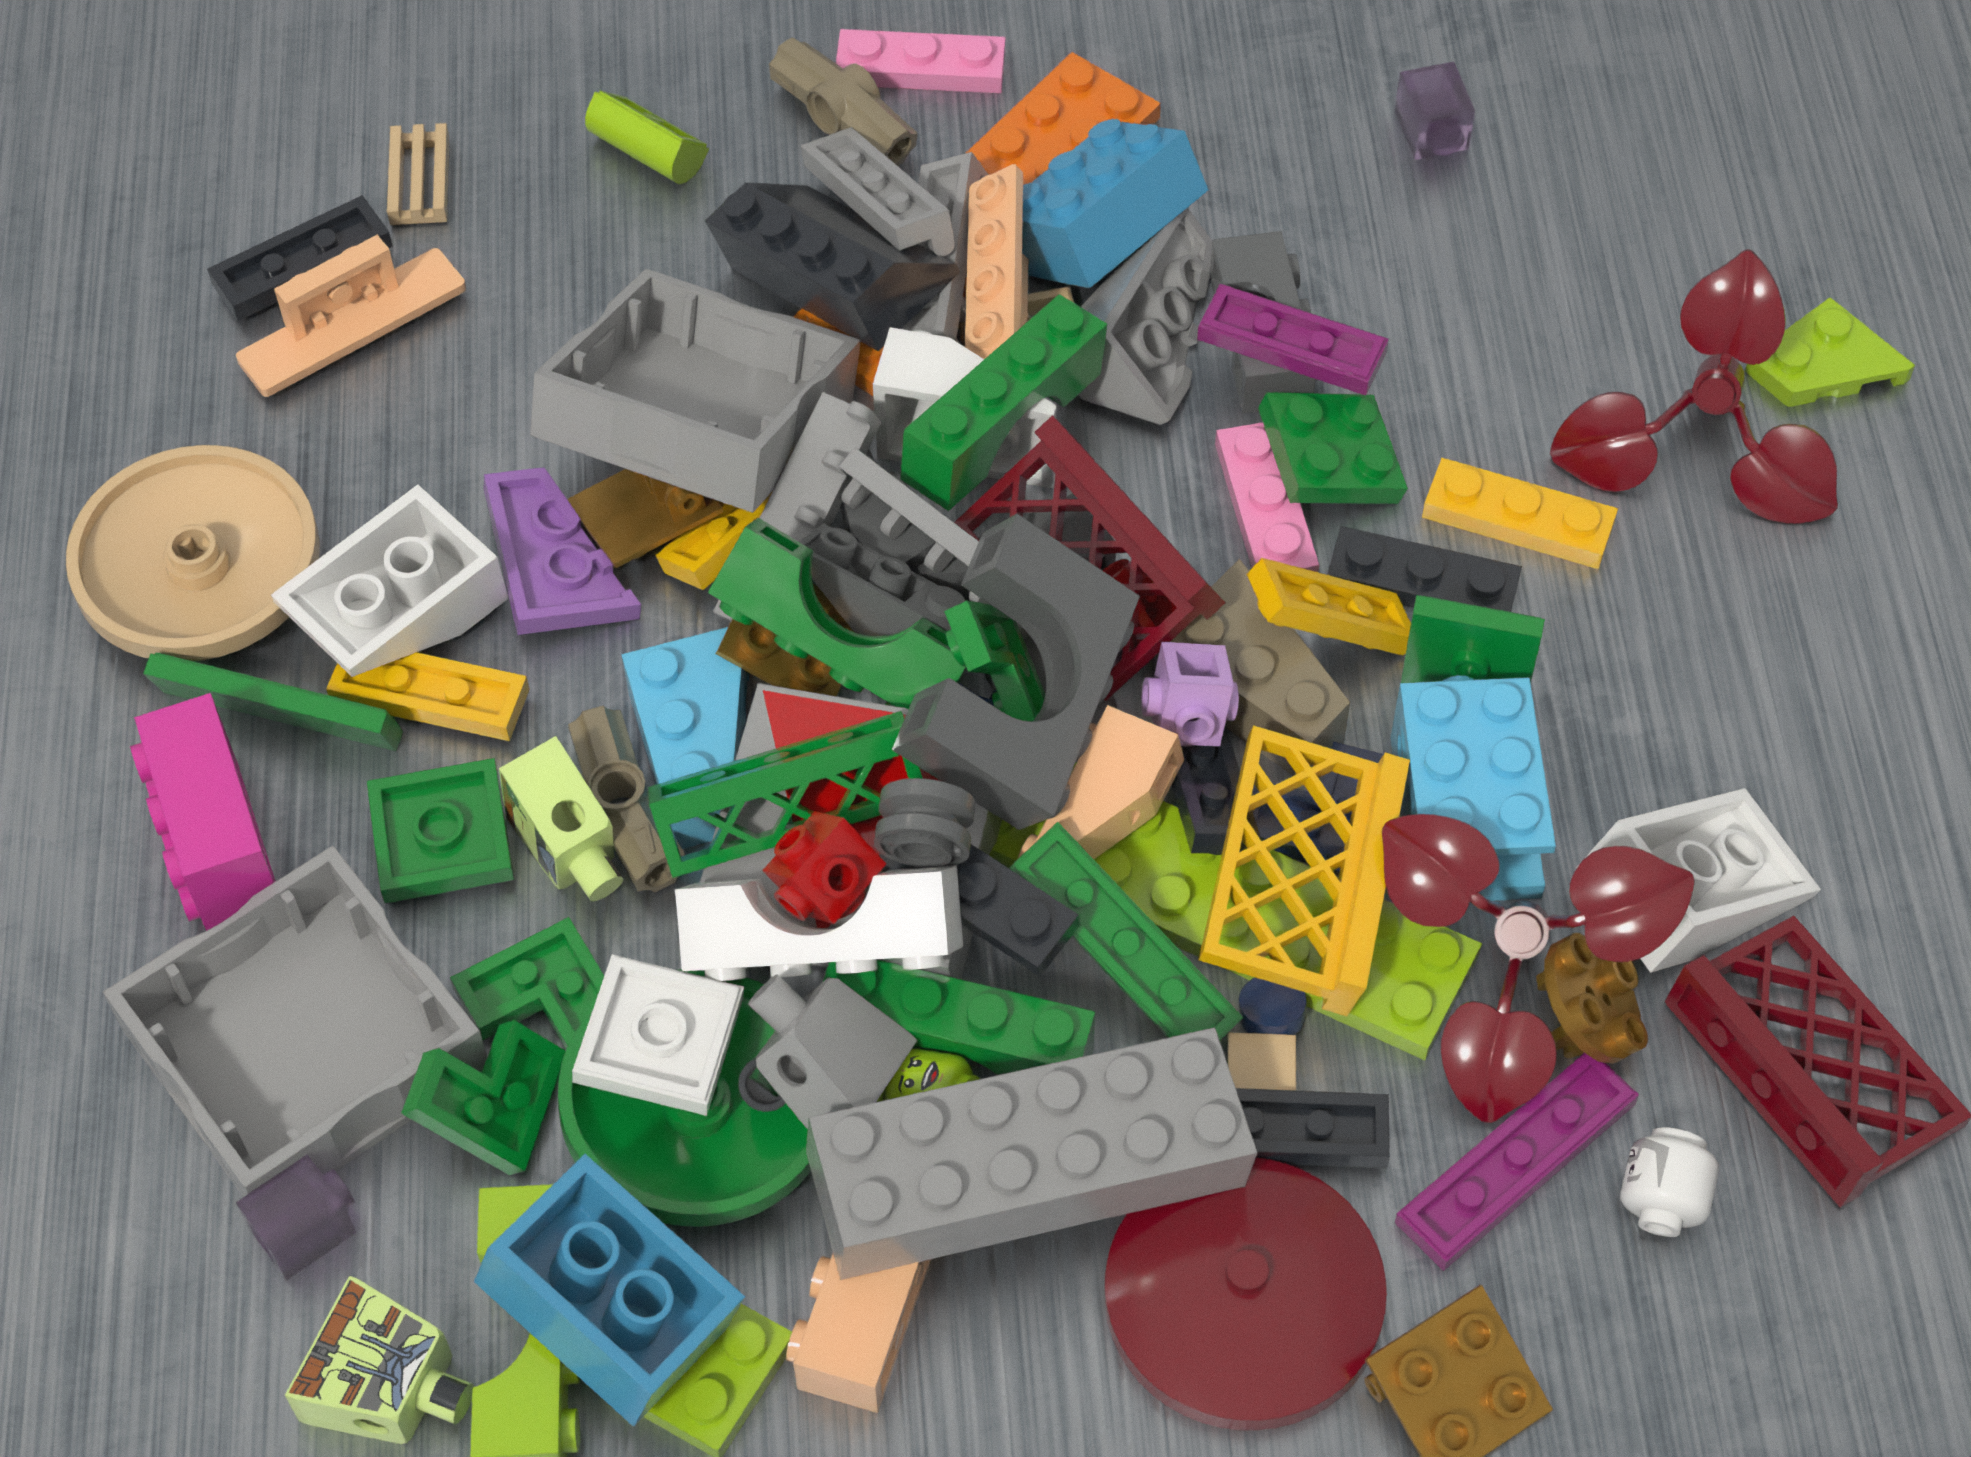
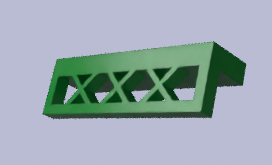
[648,711,923,878]

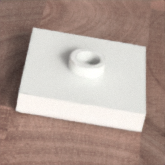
[572,954,744,1116]

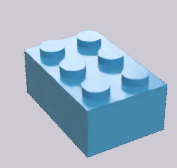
[1022,119,1209,288]
[474,1154,745,1427]

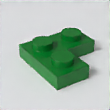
[944,600,1045,722]
[450,917,604,1049]
[401,1020,566,1175]

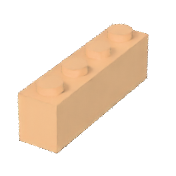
[786,1254,931,1413]

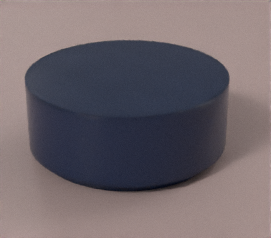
[1239,977,1306,1035]

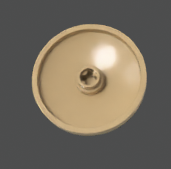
[66,445,320,661]

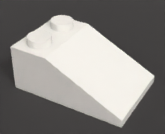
[873,327,1056,489]
[271,485,509,677]
[1576,788,1821,973]

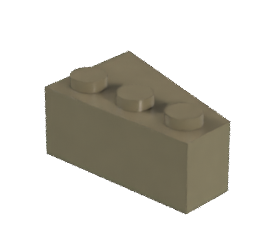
[1158,558,1350,776]

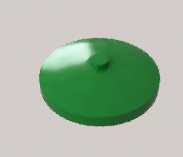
[558,969,811,1227]

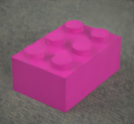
[130,693,276,931]

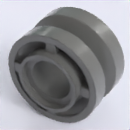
[874,778,976,867]

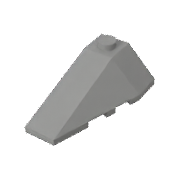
[1078,208,1212,425]

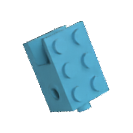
[1390,676,1556,901]

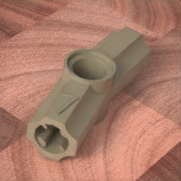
[769,37,918,166]
[568,705,685,892]

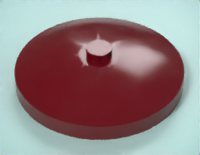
[1104,1158,1387,1430]

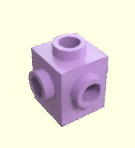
[1141,642,1238,746]

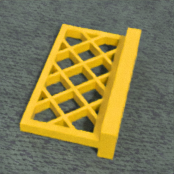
[1198,725,1410,1016]

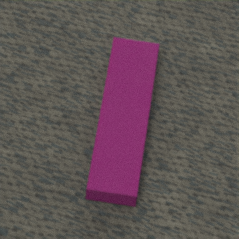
[1395,1053,1639,1272]

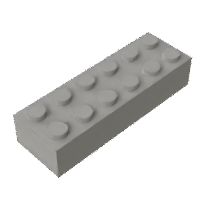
[806,1028,1257,1280]

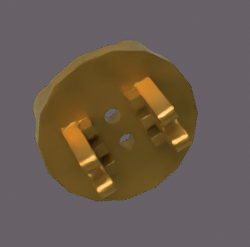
[1536,932,1648,1064]

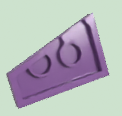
[483,467,641,635]

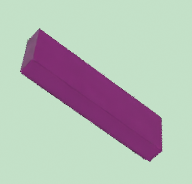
[1197,284,1389,396]

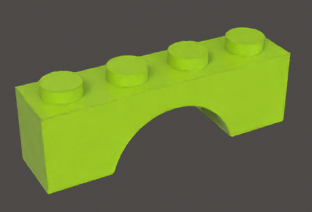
[470,1184,581,1457]

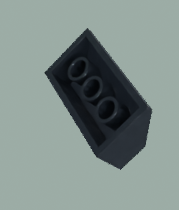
[705,182,960,351]

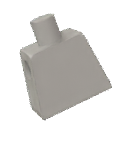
[748,974,917,1129]

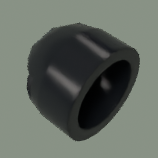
[739,1057,786,1112]

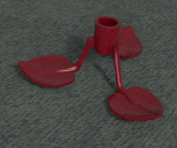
[1550,249,1838,523]
[1382,814,1694,1123]

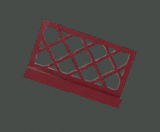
[954,415,1226,701]
[1664,916,1971,1208]

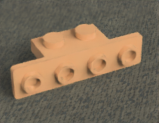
[965,164,1028,359]
[236,235,466,397]

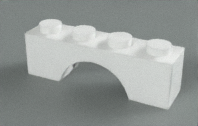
[675,865,963,981]

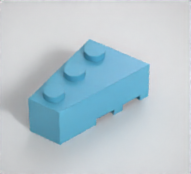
[621,627,750,849]

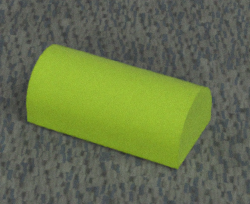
[585,91,710,184]

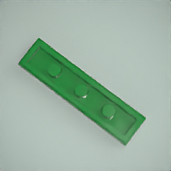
[143,652,403,752]
[1009,822,1244,1041]

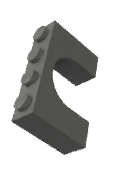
[892,514,1140,830]

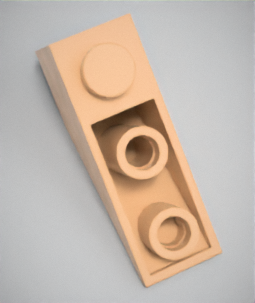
[1018,705,1184,859]

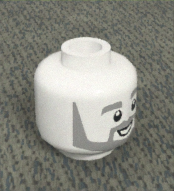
[1620,1127,1719,1237]

